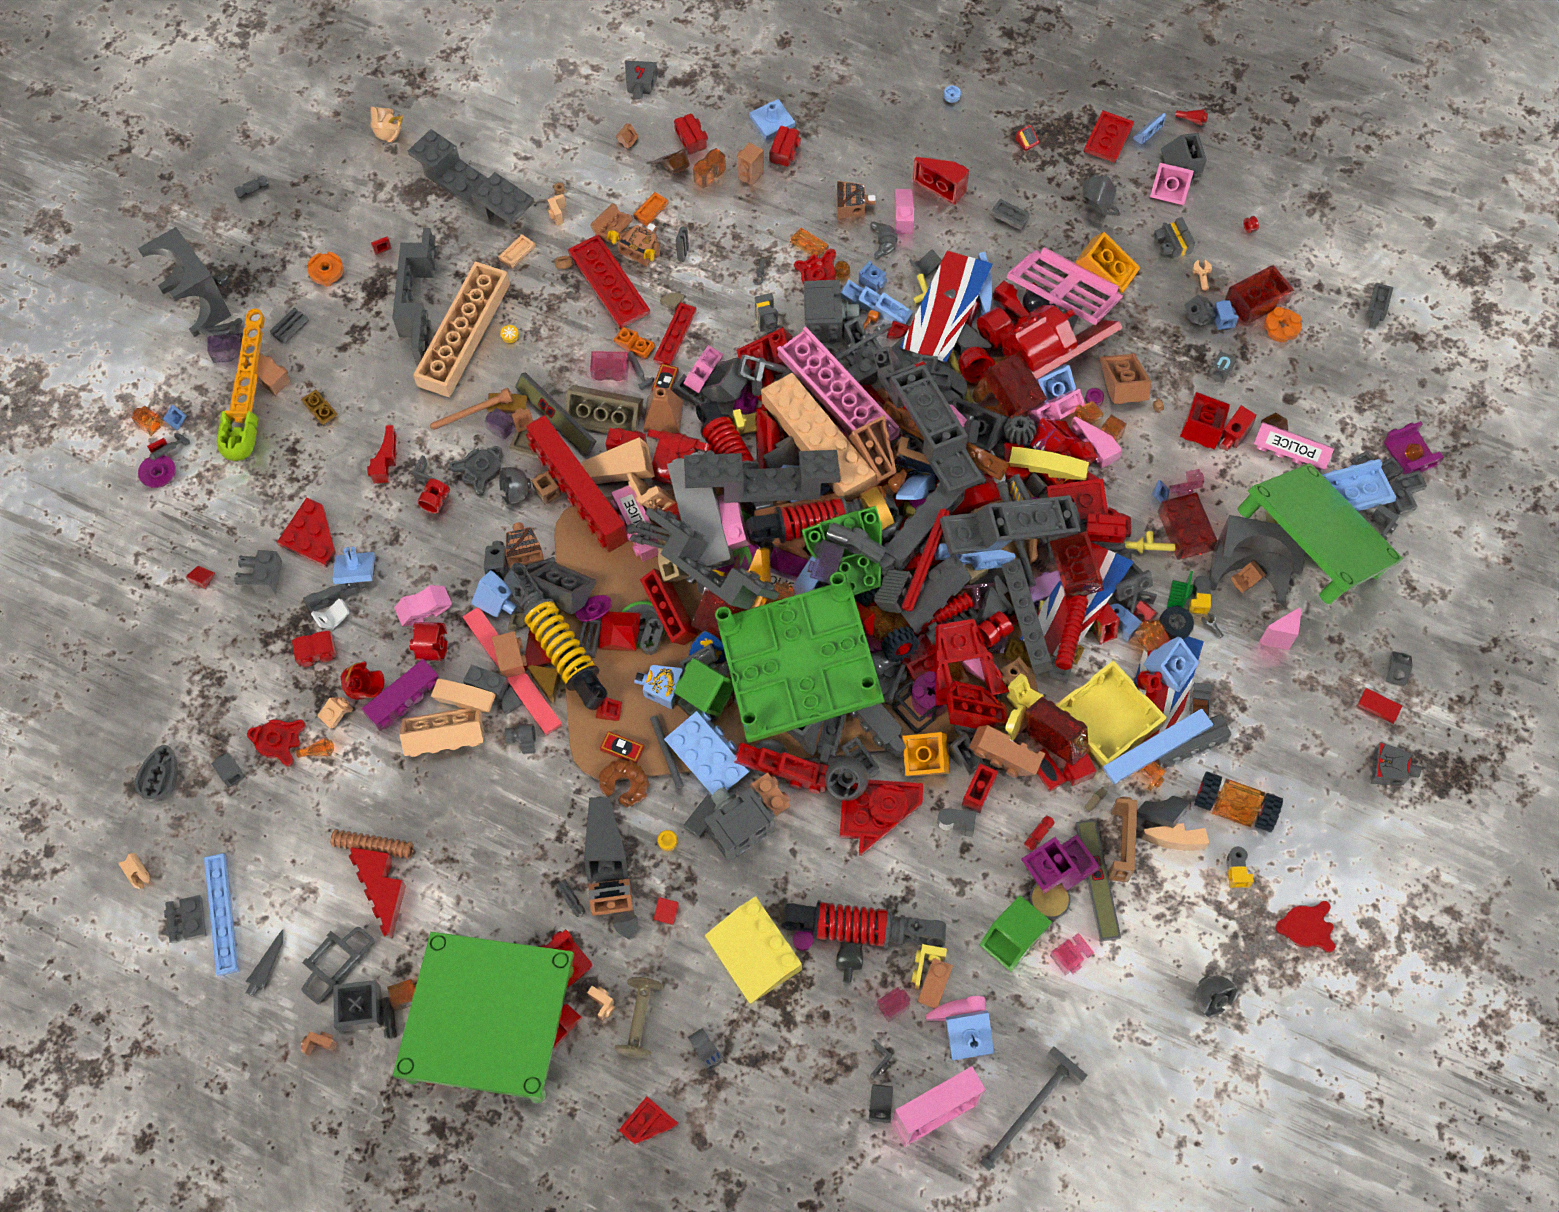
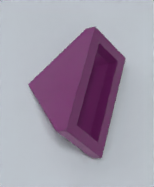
[770,547,809,577]

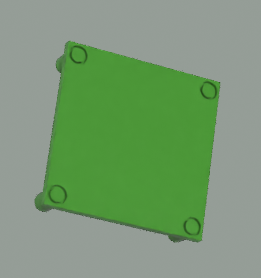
[1237,463,1403,605]
[715,572,885,743]
[393,931,574,1103]

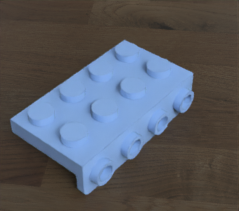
[1322,459,1396,511]
[664,709,751,795]

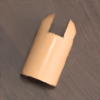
[118,853,151,889]

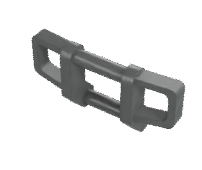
[738,355,807,396]
[302,927,375,1005]

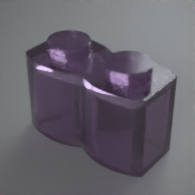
[807,539,845,584]

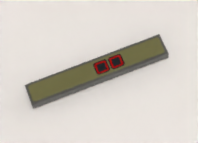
[515,372,597,456]
[1075,819,1121,942]

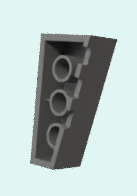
[901,555,972,634]

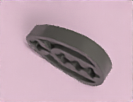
[134,745,178,802]

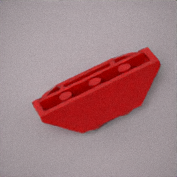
[755,408,783,469]
[946,681,1008,729]

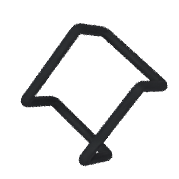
[892,680,937,733]

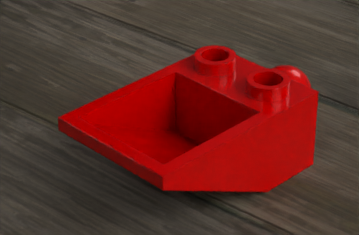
[736,327,793,376]

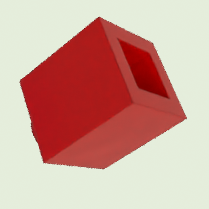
[1063,754,1097,786]

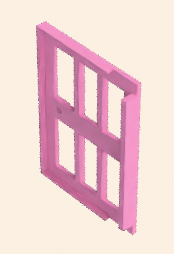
[1006,247,1123,325]

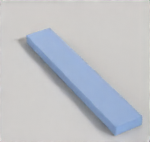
[1102,709,1213,785]
[204,853,239,976]

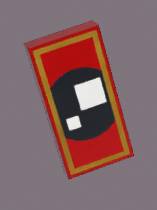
[651,363,679,391]
[600,731,645,763]

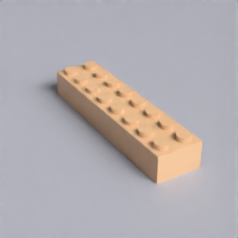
[413,261,510,398]
[761,373,876,502]

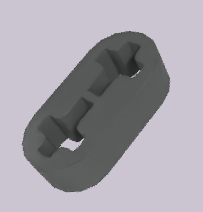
[640,618,664,655]

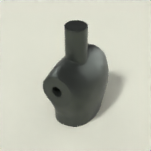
[836,942,863,983]

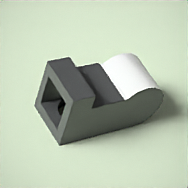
[937,808,976,837]

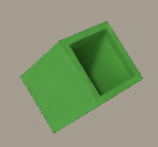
[674,658,734,717]
[979,895,1052,972]

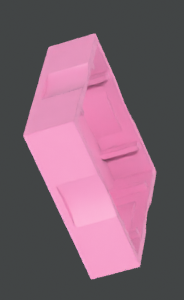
[891,1066,986,1147]

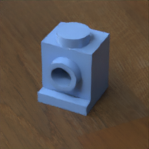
[858,261,887,292]
[1213,300,1239,330]

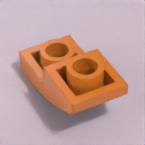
[614,327,655,359]

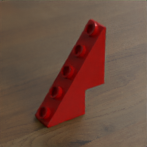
[349,847,406,938]

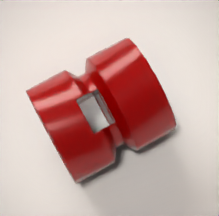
[417,478,450,514]
[978,611,1013,647]

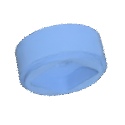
[944,85,961,103]

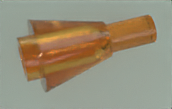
[296,737,334,758]

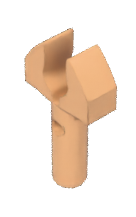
[1192,260,1212,291]

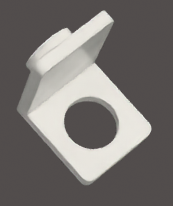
[311,599,350,629]

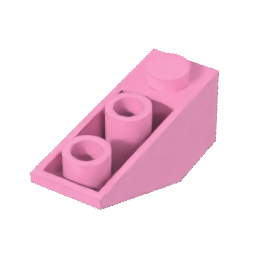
[1071,416,1122,469]

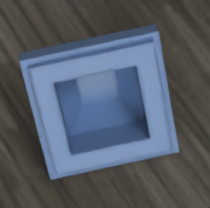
[162,405,187,430]
[1151,480,1170,505]

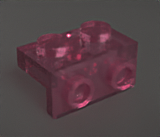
[1169,469,1204,496]

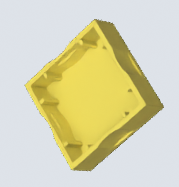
[1052,660,1167,772]

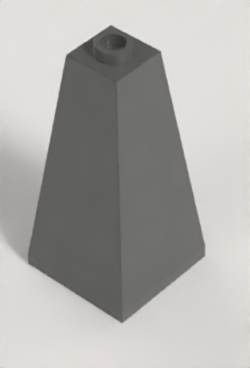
[584,796,628,881]

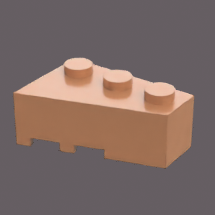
[849,415,897,486]
[969,725,1045,778]

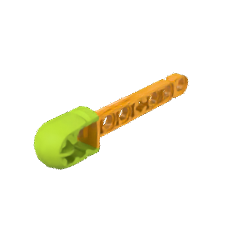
[217,308,265,461]

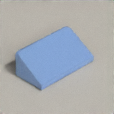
[1133,113,1166,145]

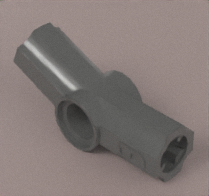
[826,522,887,564]

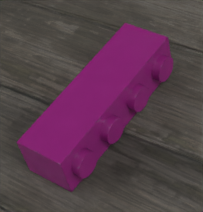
[362,659,440,731]

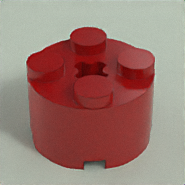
[409,622,448,661]

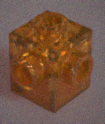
[1134,619,1170,652]

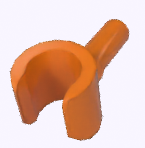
[863,310,879,329]

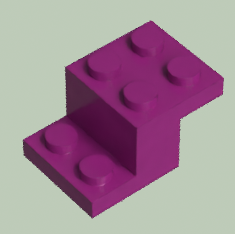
[1021,835,1101,894]

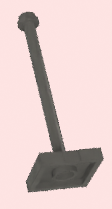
[979,1046,1088,1171]

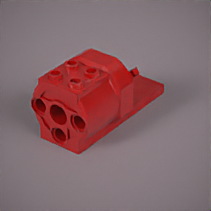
[998,305,1122,380]

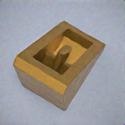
[528,665,560,704]

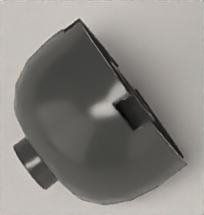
[499,467,531,505]
[1195,975,1239,1018]

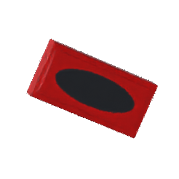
[1037,748,1067,792]

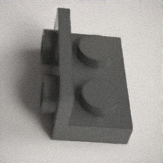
[878,664,908,706]

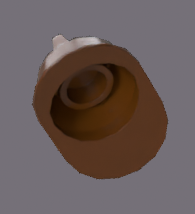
[651,147,690,173]

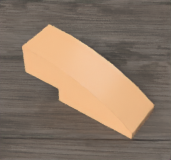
[431,679,496,713]
[1141,823,1209,850]

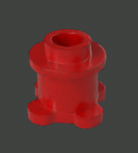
[1137,671,1162,693]

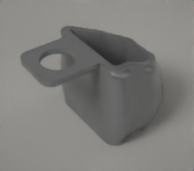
[1083,174,1121,216]

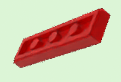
[653,302,697,366]

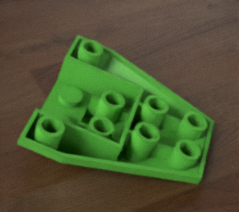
[802,506,882,595]

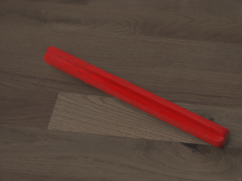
[902,508,950,612]

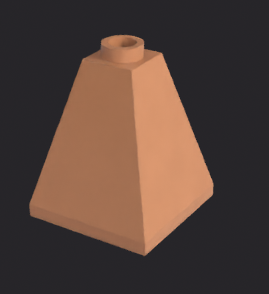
[643,387,683,433]

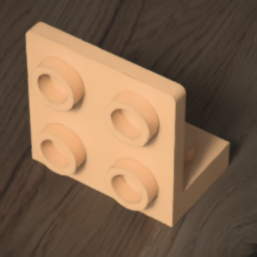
[627,473,677,510]

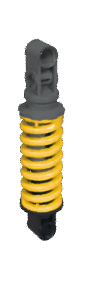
[504,563,607,710]

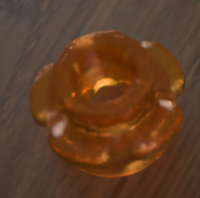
[834,261,850,278]
[1405,443,1423,461]

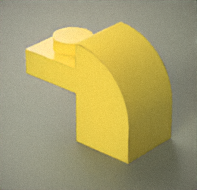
[1007,673,1047,720]

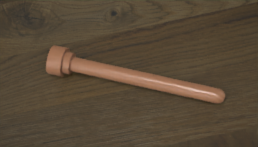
[430,388,514,430]

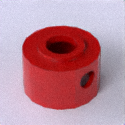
[976,307,1013,349]

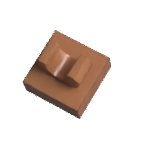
[615,123,639,148]
[511,408,533,432]

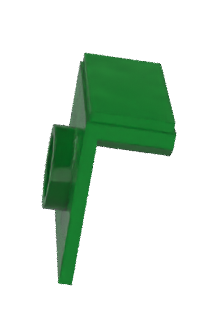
[1166,571,1193,608]

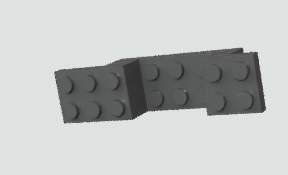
[408,129,535,225]
[392,228,439,367]
[880,364,983,495]
[684,450,840,503]
[940,495,1086,556]
[645,507,780,610]

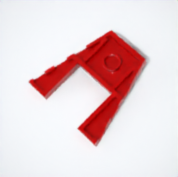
[935,619,1010,706]

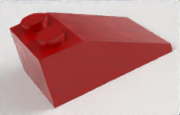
[912,157,969,205]
[1180,392,1230,450]

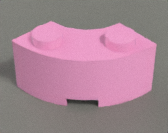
[394,585,452,627]

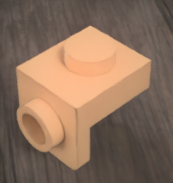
[547,194,566,225]
[318,697,353,728]
[587,986,615,1021]

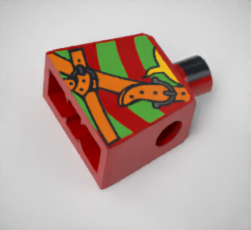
[1090,603,1119,645]

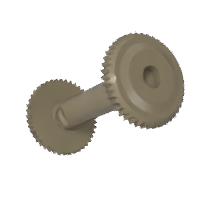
[614,977,663,1058]

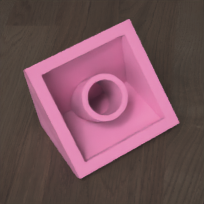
[1150,163,1194,205]
[1259,608,1302,650]

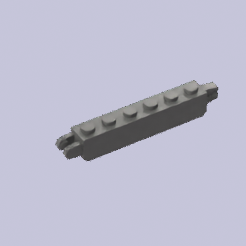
[879,482,965,576]
[849,703,906,758]

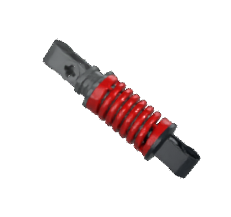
[696,401,773,516]
[746,494,899,543]
[782,900,946,948]

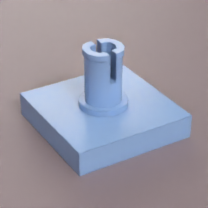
[749,99,795,140]
[332,546,375,584]
[945,1010,994,1060]

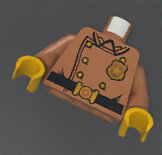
[606,223,660,266]

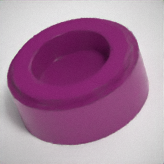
[1085,388,1104,407]
[793,931,813,951]

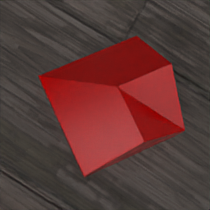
[598,611,641,651]

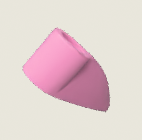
[926,996,986,1021]

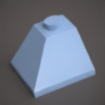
[1037,364,1076,403]
[1144,637,1199,692]

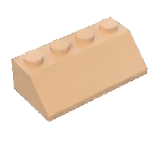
[399,708,484,757]

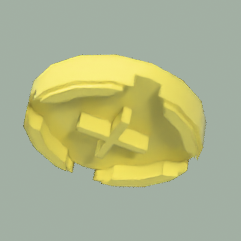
[1005,704,1026,741]

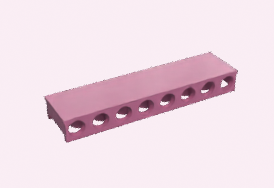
[777,327,900,442]

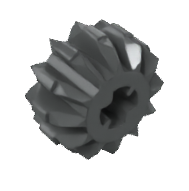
[1004,414,1036,446]

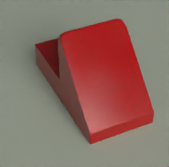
[553,1004,582,1050]

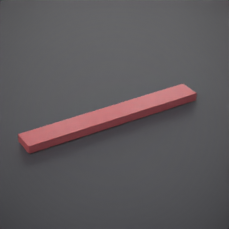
[463,607,562,736]

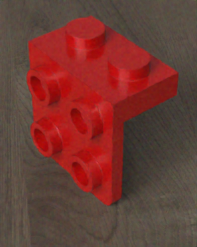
[540,929,593,988]

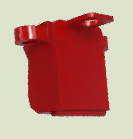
[647,429,712,485]

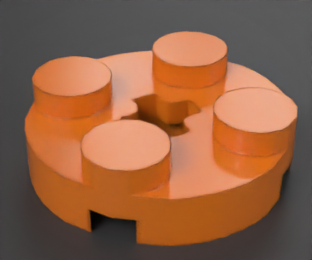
[307,252,344,287]
[1264,307,1302,342]

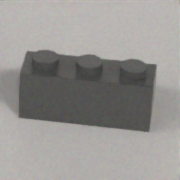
[952,397,1010,451]
[530,561,596,614]

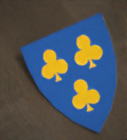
[689,630,727,664]

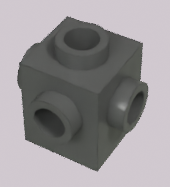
[1184,294,1216,326]

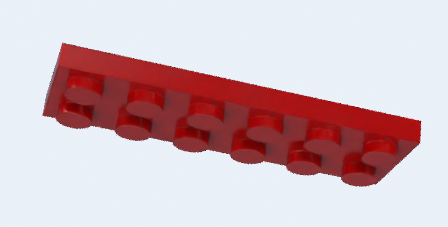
[568,234,651,329]

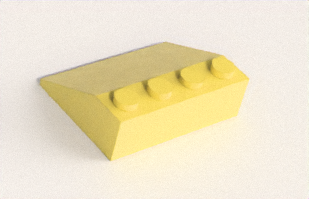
[705,896,802,1004]

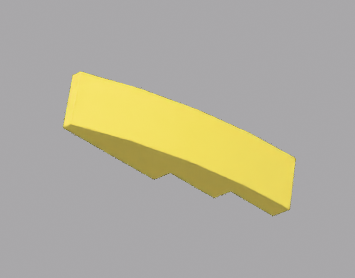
[1009,447,1089,480]

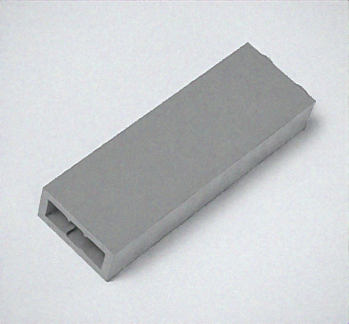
[667,452,735,571]

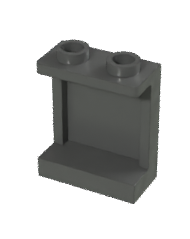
[1113,549,1153,601]

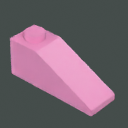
[895,189,914,234]
[717,494,751,550]

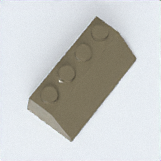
[565,385,643,434]

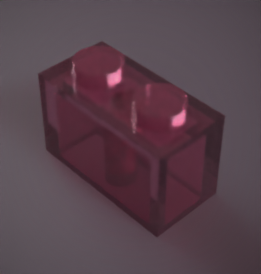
[590,351,629,381]

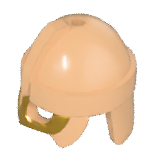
[370,107,403,142]

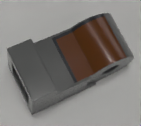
[1189,682,1212,716]

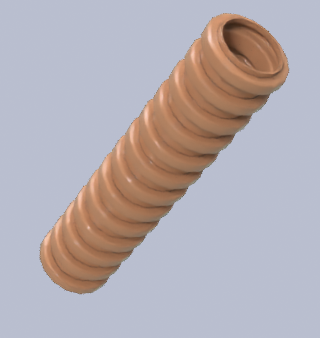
[330,829,413,859]

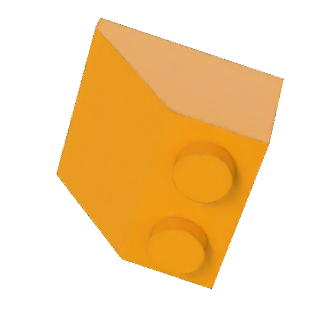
[903,732,950,776]

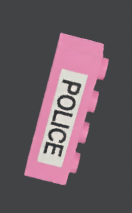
[1254,422,1334,471]
[610,485,658,562]

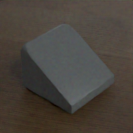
[1024,473,1046,497]

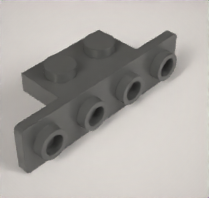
[833,323,892,367]

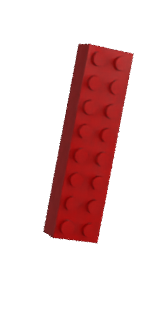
[525,415,628,553]

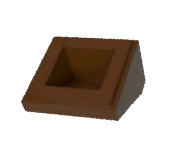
[1261,412,1289,431]

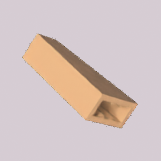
[582,438,655,484]

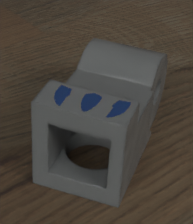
[688,1028,724,1072]

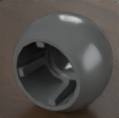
[825,756,869,801]

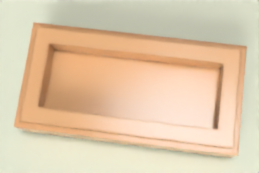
[498,234,536,269]

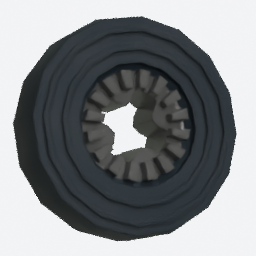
[1159,606,1194,640]

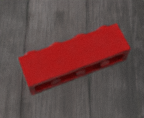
[640,569,698,645]

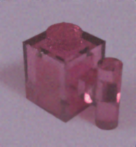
[1050,933,1094,976]
[877,987,911,1023]

